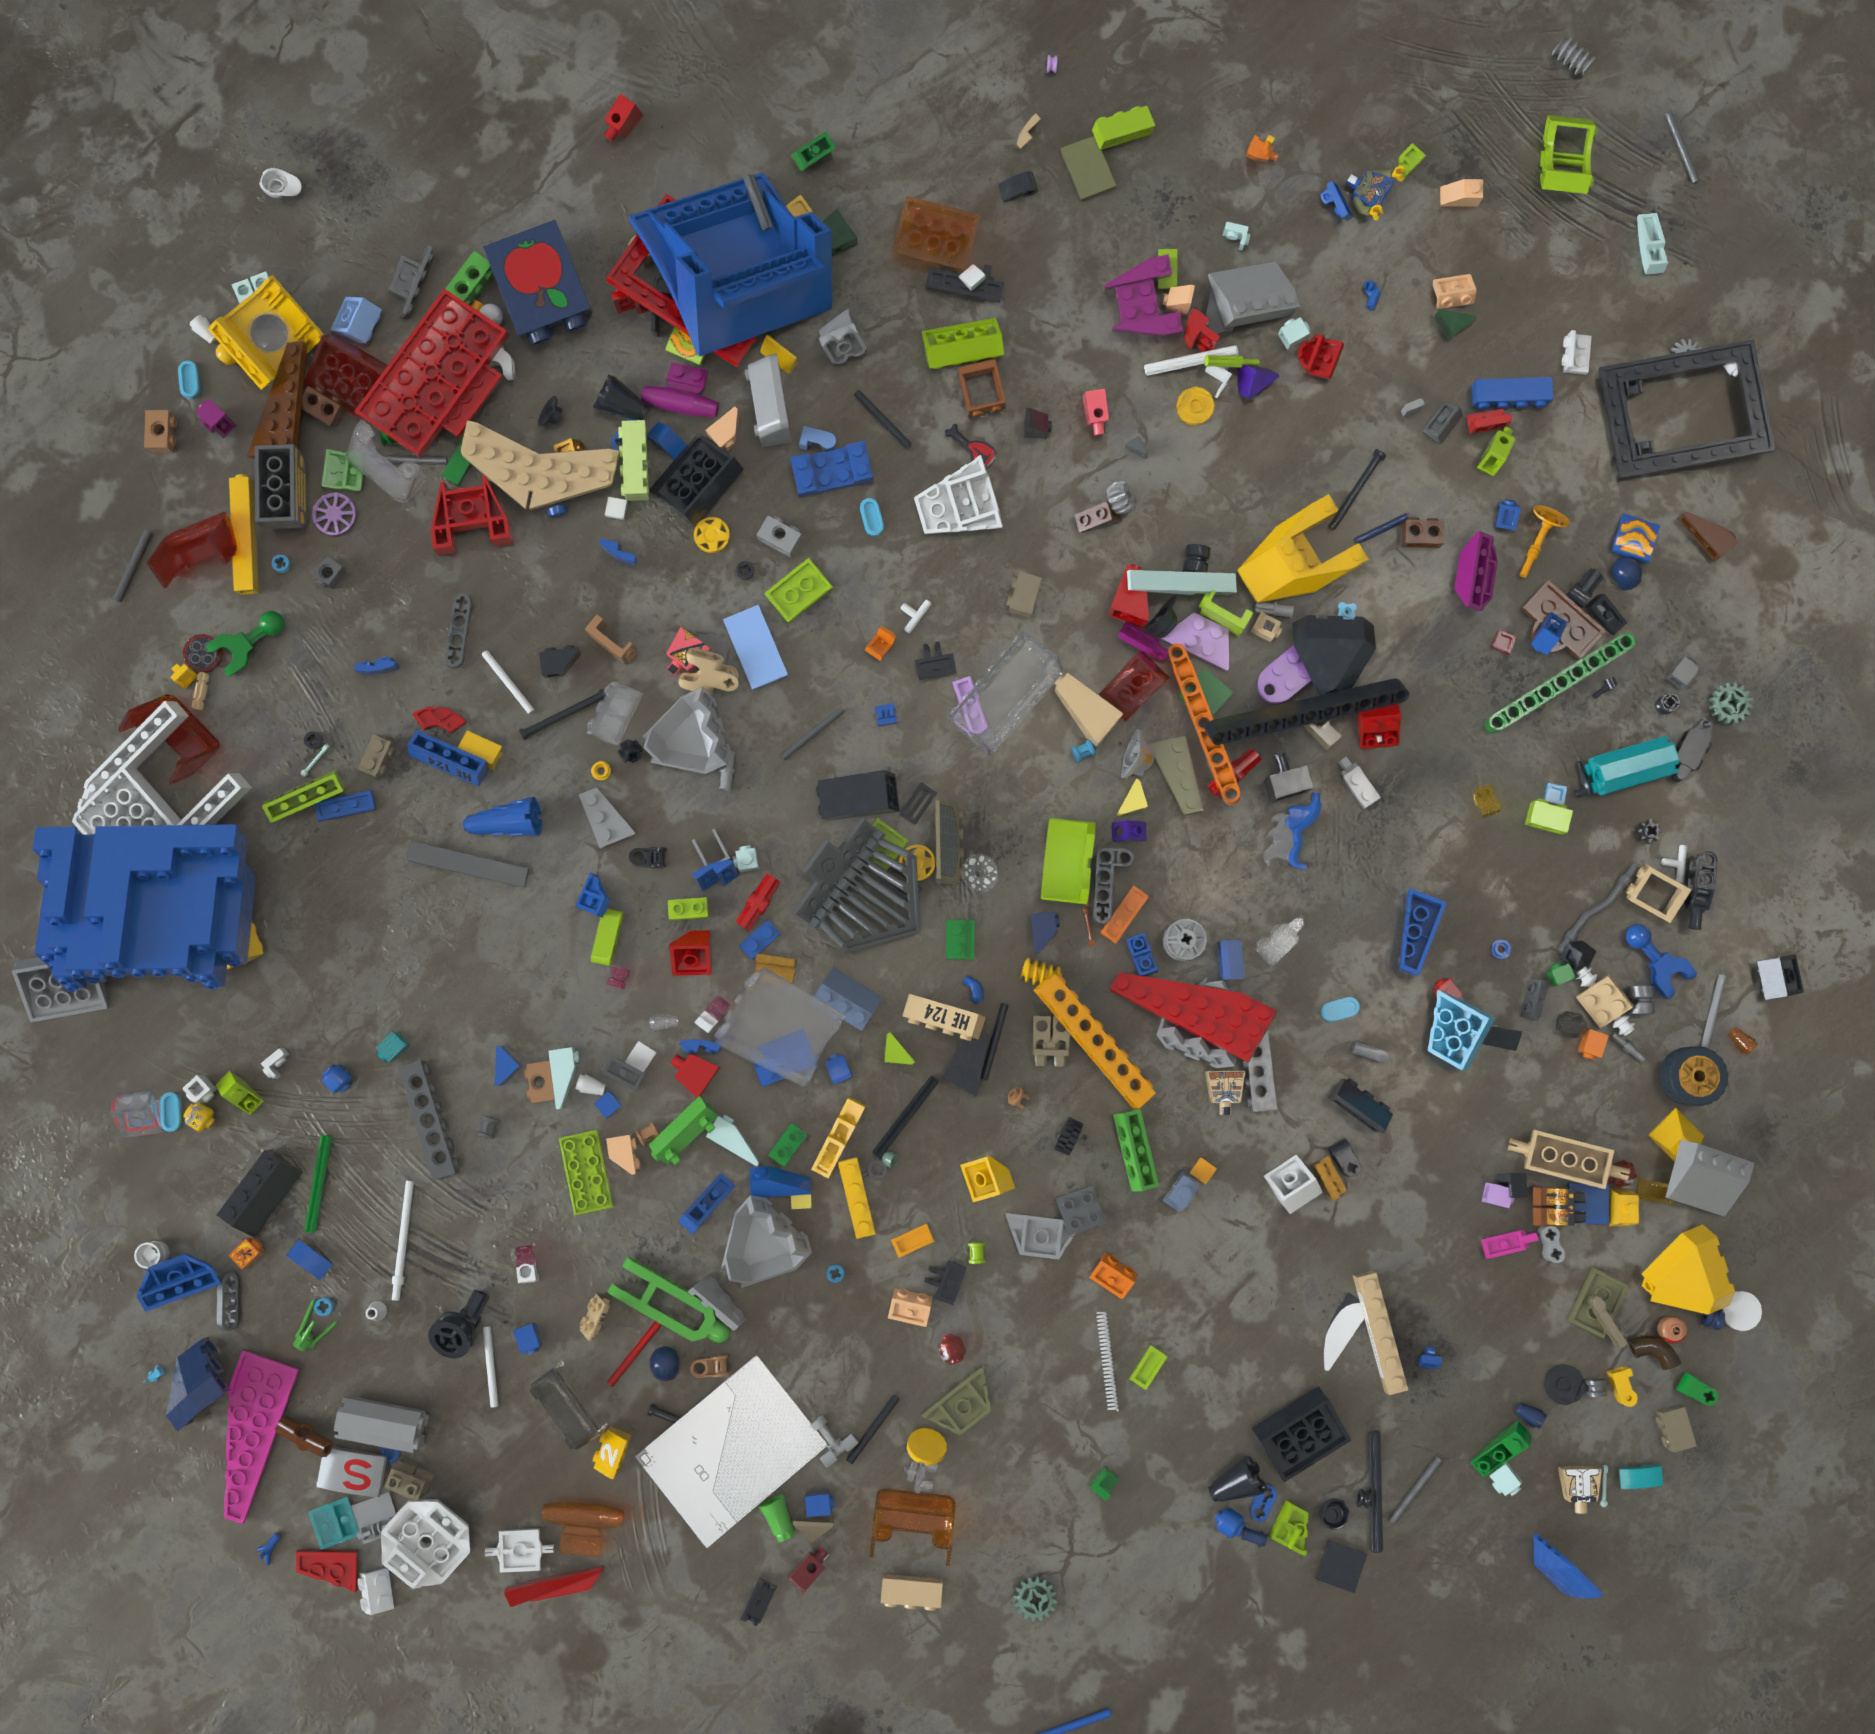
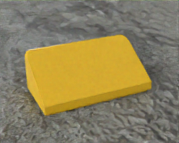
[760,335,798,374]

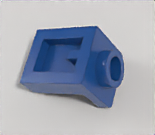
[1495,499,1521,530]

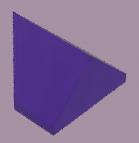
[1237,365,1279,399]

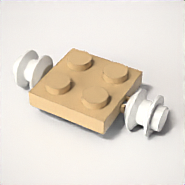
[1575,966,1635,1036]

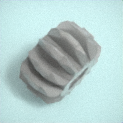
[1107,481,1136,515]

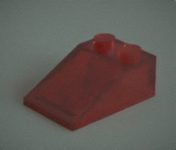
[1098,651,1170,721]

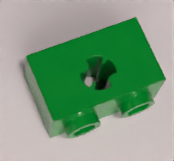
[791,131,836,171]
[768,1123,808,1167]

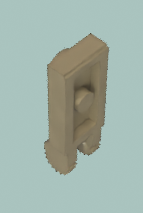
[1587,1295,1628,1348]

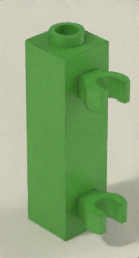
[649,1096,718,1166]

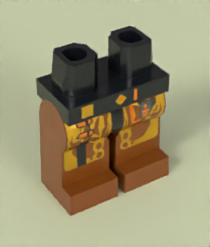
[1533,1186,1586,1226]

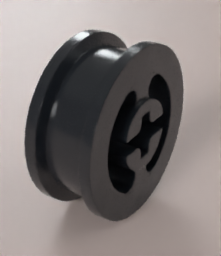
[428,1311,477,1359]

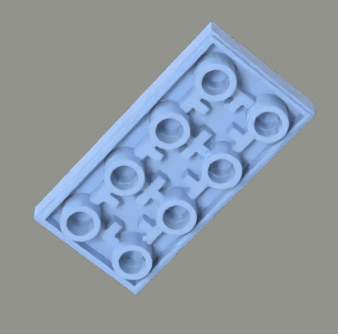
[723,605,788,690]

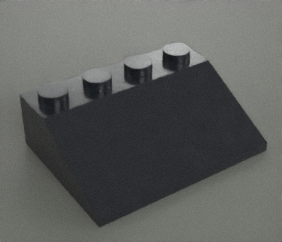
[649,433,744,527]
[1252,1386,1351,1482]

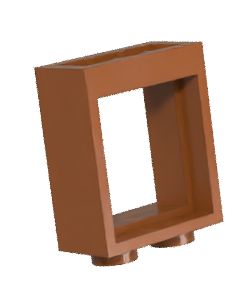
[958,359,1006,418]

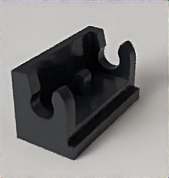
[741,1577,777,1626]

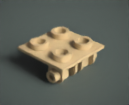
[579,1294,611,1341]

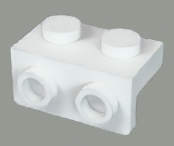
[358,1568,394,1615]

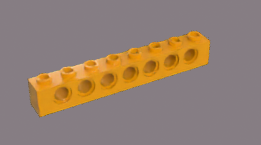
[1034,974,1156,1109]

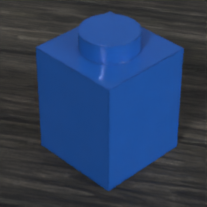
[513,1322,543,1355]
[805,1491,835,1517]

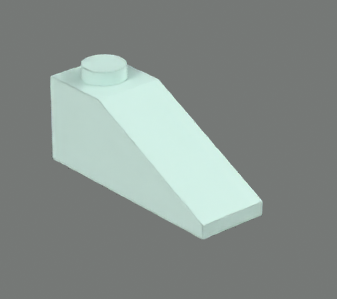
[548,1047,580,1109]
[706,1114,760,1166]

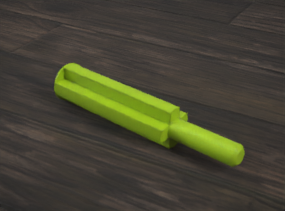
[1204,355,1260,367]

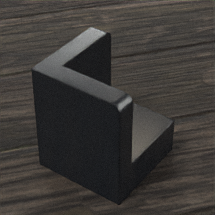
[1561,940,1597,970]
[1498,1173,1528,1198]

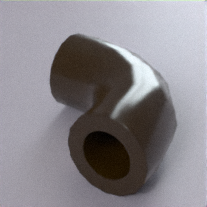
[1628,1335,1681,1370]

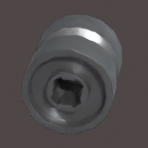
[1628,986,1655,1014]

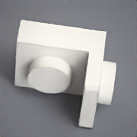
[261,1048,290,1079]

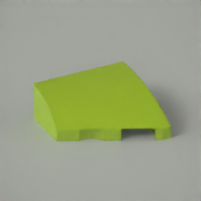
[1268,1500,1308,1556]

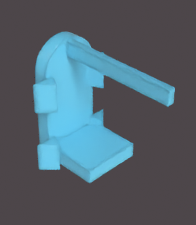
[143,1365,165,1383]

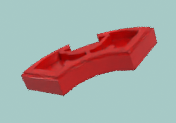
[412,706,467,734]

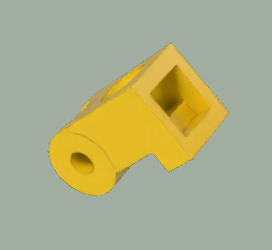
[1607,1365,1638,1407]

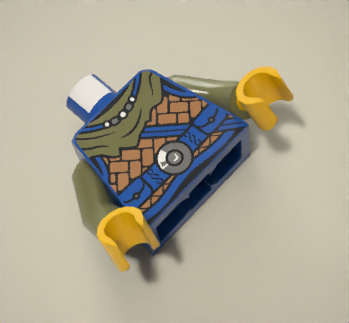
[1346,166,1406,221]

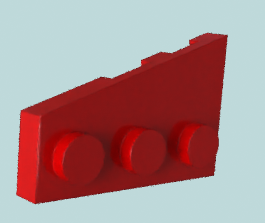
[296,1550,358,1593]

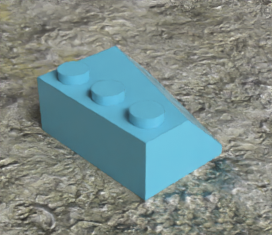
[1428,990,1495,1070]

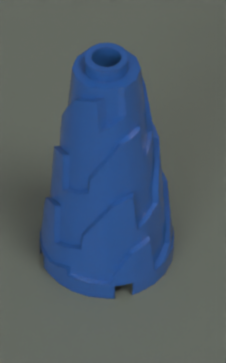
[463,797,542,837]

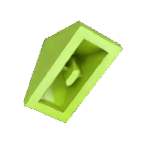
[884,1032,915,1065]

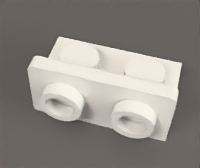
[1562,330,1591,375]

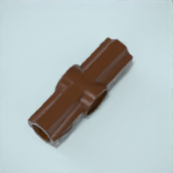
[275,1417,334,1458]

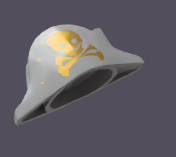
[1121,729,1154,779]

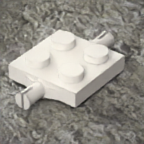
[485,1528,555,1573]

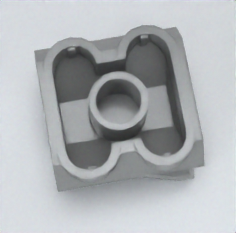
[819,308,867,364]

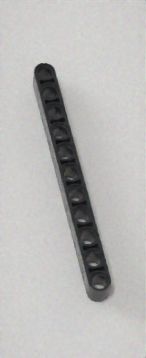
[1205,678,1409,745]

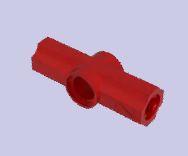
[1207,748,1262,798]
[735,873,781,931]

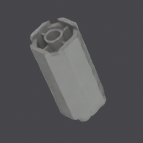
[334,1395,429,1453]

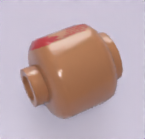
[1657,1316,1687,1343]

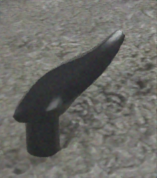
[1575,761,1592,798]

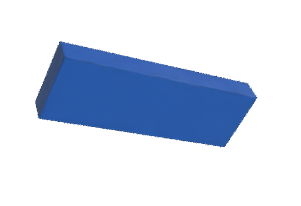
[315,790,377,822]

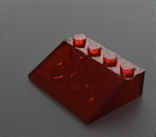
[303,333,388,424]

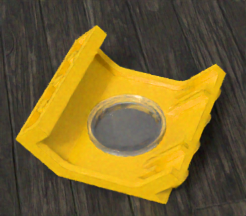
[208,275,326,390]

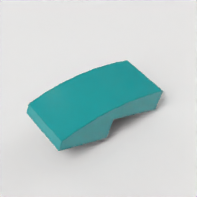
[1619,1464,1663,1489]

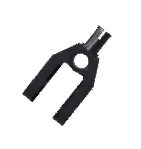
[1684,851,1718,930]

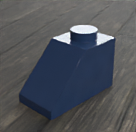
[1030,911,1060,954]

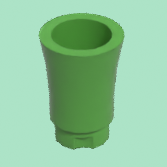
[758,1494,795,1542]

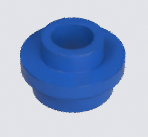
[1491,939,1511,959]

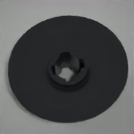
[538,396,562,426]

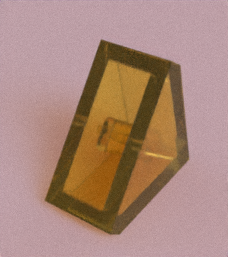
[1636,1178,1674,1205]

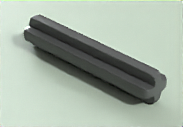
[744,174,773,231]

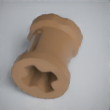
[635,1122,660,1147]

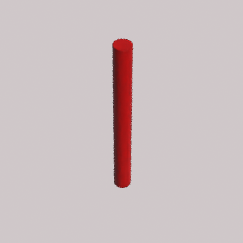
[607,1321,662,1387]

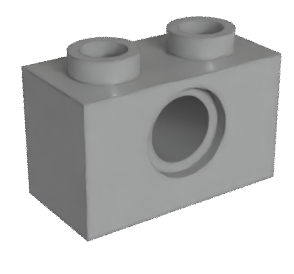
[757,516,802,558]

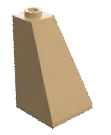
[1054,673,1123,749]

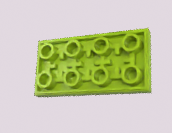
[559,1130,614,1216]

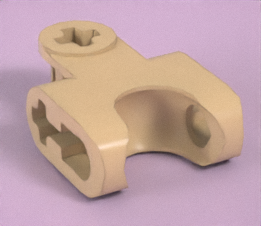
[678,648,739,694]

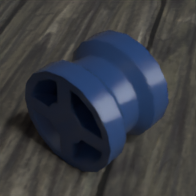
[1701,1310,1725,1330]

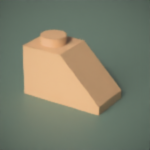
[1440,179,1483,207]
[1162,285,1195,317]
[706,407,739,451]

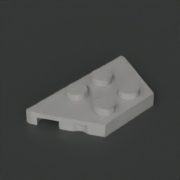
[1006,1213,1075,1260]

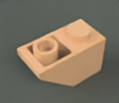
[606,1134,640,1175]

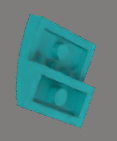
[308,1497,359,1550]

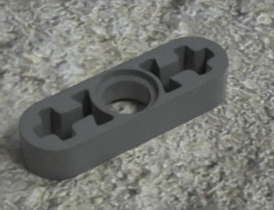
[217,1272,238,1331]

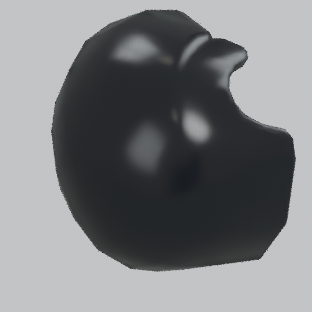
[1319,1498,1350,1530]

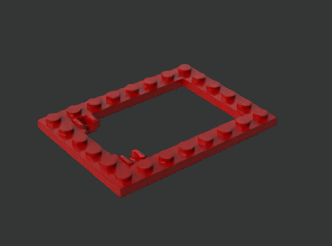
[606,194,758,367]

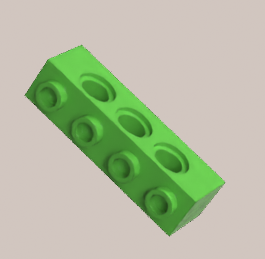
[445,251,494,306]
[1113,1109,1159,1191]

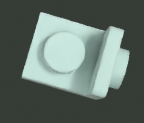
[1223,222,1250,251]

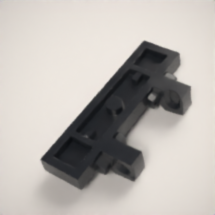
[926,257,1004,303]

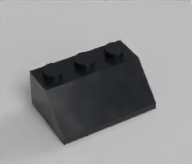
[1328,1078,1393,1134]

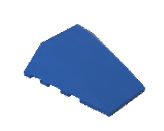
[1533,1533,1603,1598]

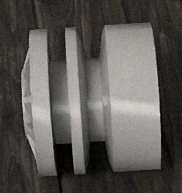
[1162,919,1207,962]

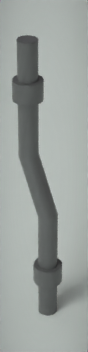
[1557,863,1639,954]

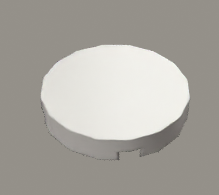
[1721,1291,1762,1331]

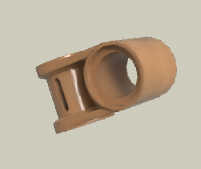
[690,1354,729,1378]

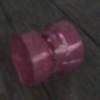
[606,966,630,990]

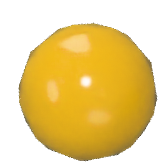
[216,344,237,366]

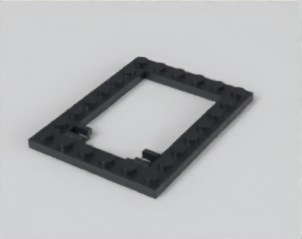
[1598,339,1776,479]

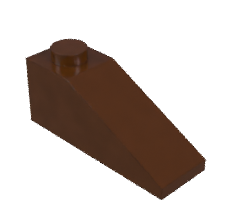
[1677,511,1739,561]

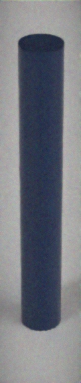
[1354,513,1408,544]

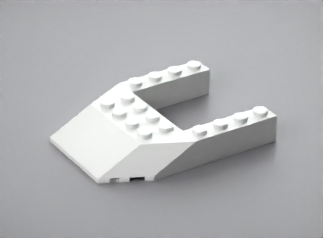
[72,701,252,834]

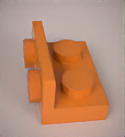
[1089,1252,1138,1300]

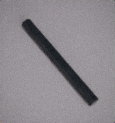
[854,390,912,449]
[980,1003,1009,1081]
[846,1395,900,1464]

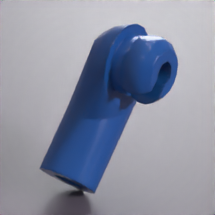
[1364,280,1381,310]
[962,975,984,1003]

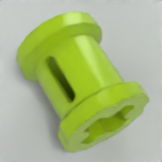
[968,1242,986,1264]

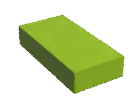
[1129,1345,1168,1390]

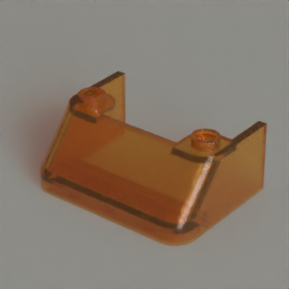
[869,1489,956,1566]

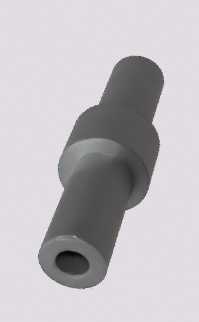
[1610,1032,1646,1062]

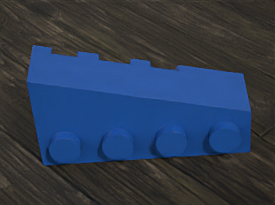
[1398,888,1447,977]

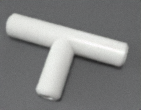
[901,600,932,634]
[1661,845,1687,884]

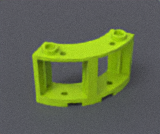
[1540,115,1597,194]

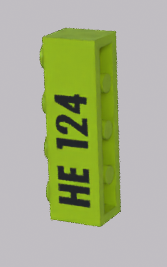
[262,770,345,823]

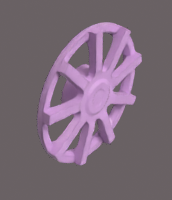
[312,492,356,535]

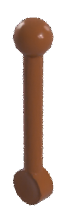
[1082,907,1096,947]

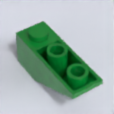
[1470,1420,1532,1478]

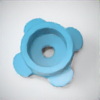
[1337,602,1357,619]

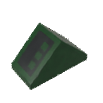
[1434,309,1477,340]

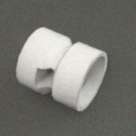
[134,1241,169,1269]

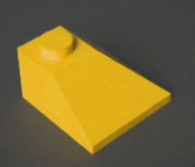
[1648,1108,1704,1162]
[960,1156,1015,1202]

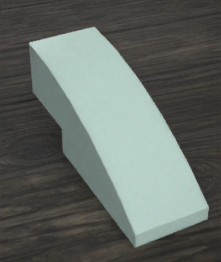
[1637,213,1668,275]

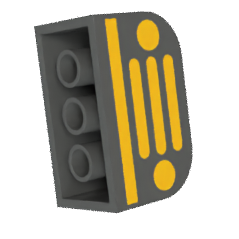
[255,444,307,529]

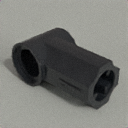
[1566,568,1604,608]
[460,1289,490,1329]

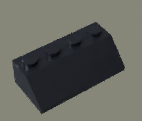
[216,1149,303,1237]

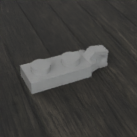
[1338,757,1381,809]

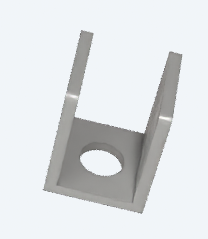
[692,829,732,866]

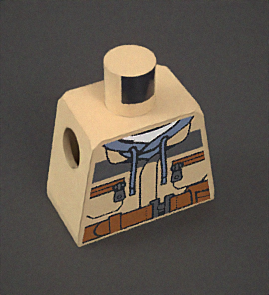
[1205,1071,1245,1115]

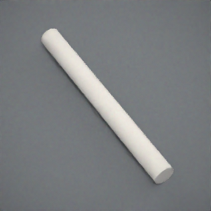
[482,650,535,714]
[483,1326,499,1407]

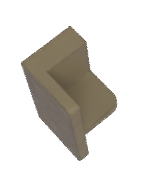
[1303,720,1342,750]

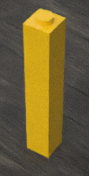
[229,474,259,595]

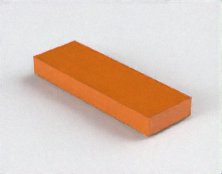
[1100,885,1149,944]

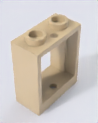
[1626,864,1691,923]

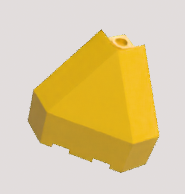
[1642,1224,1735,1315]

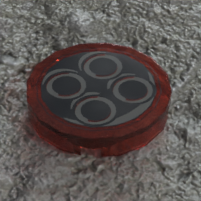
[183,634,223,673]

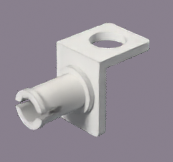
[1205,366,1232,398]

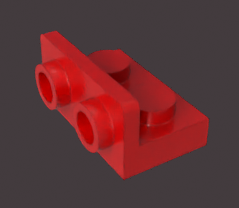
[1466,409,1513,434]

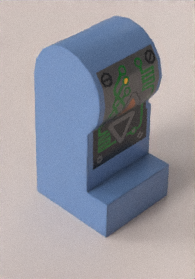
[799,426,836,452]

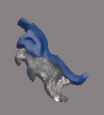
[1263,793,1322,869]

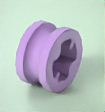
[1047,55,1057,73]

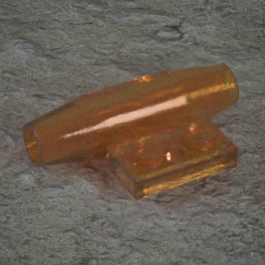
[542,1502,624,1557]

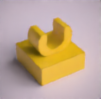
[171,664,198,689]

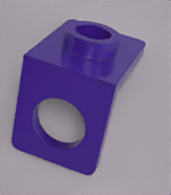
[1112,820,1146,842]

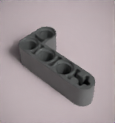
[1092,848,1134,925]

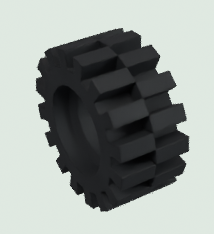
[1055,1117,1083,1156]

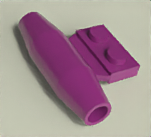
[641,362,719,417]

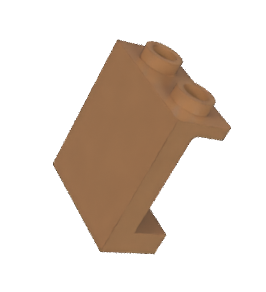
[585,615,638,665]

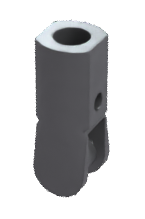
[1351,1041,1389,1062]

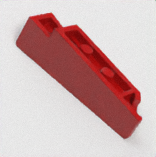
[504,1565,605,1607]

